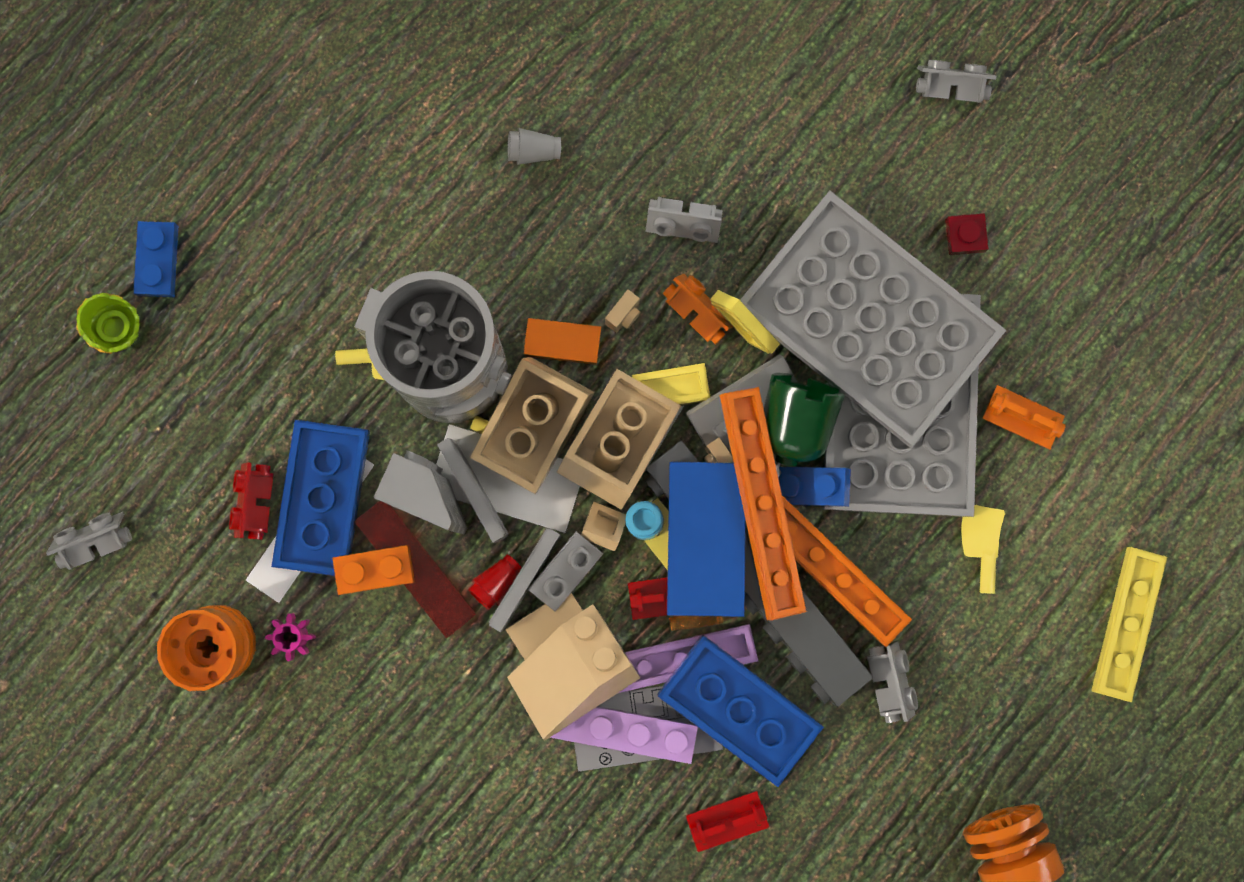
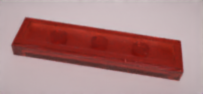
[354,501,477,639]

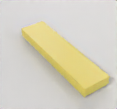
[1091,547,1167,702]

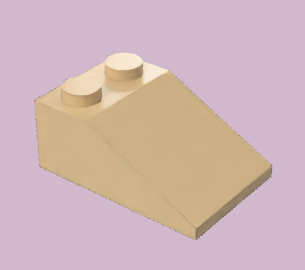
[470,357,595,494]
[557,369,681,509]
[507,604,640,741]

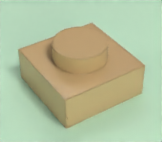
[605,290,641,333]
[704,438,734,463]
[581,502,626,551]

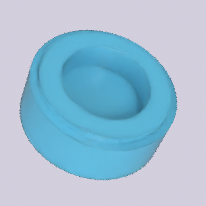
[625,501,664,540]

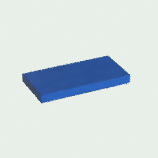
[271,420,370,576]
[667,462,745,617]
[657,635,824,787]

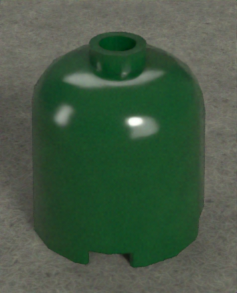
[764,373,845,466]

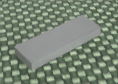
[686,354,798,446]
[437,438,509,543]
[489,528,562,632]

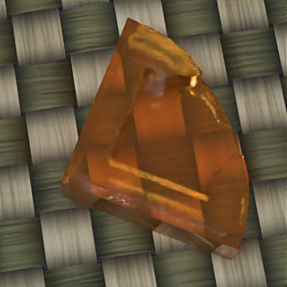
[669,615,723,631]

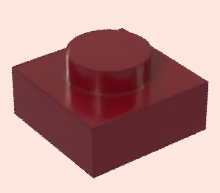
[945,213,989,255]

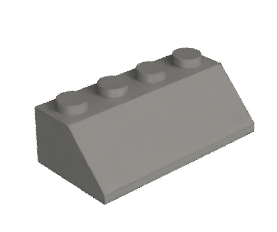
[374,450,468,535]

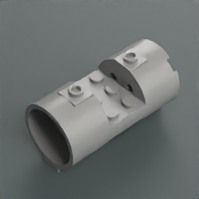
[354,271,511,423]

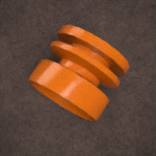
[157,605,256,691]
[963,804,1064,882]

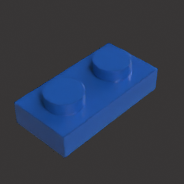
[134,221,179,297]
[778,467,851,507]

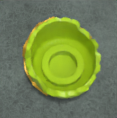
[76,293,140,354]

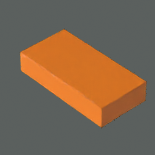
[523,318,601,365]

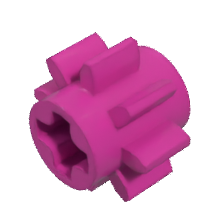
[265,613,316,661]

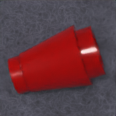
[468,554,522,610]

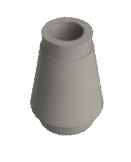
[508,128,561,165]

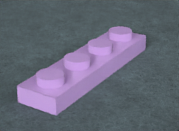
[550,706,698,764]

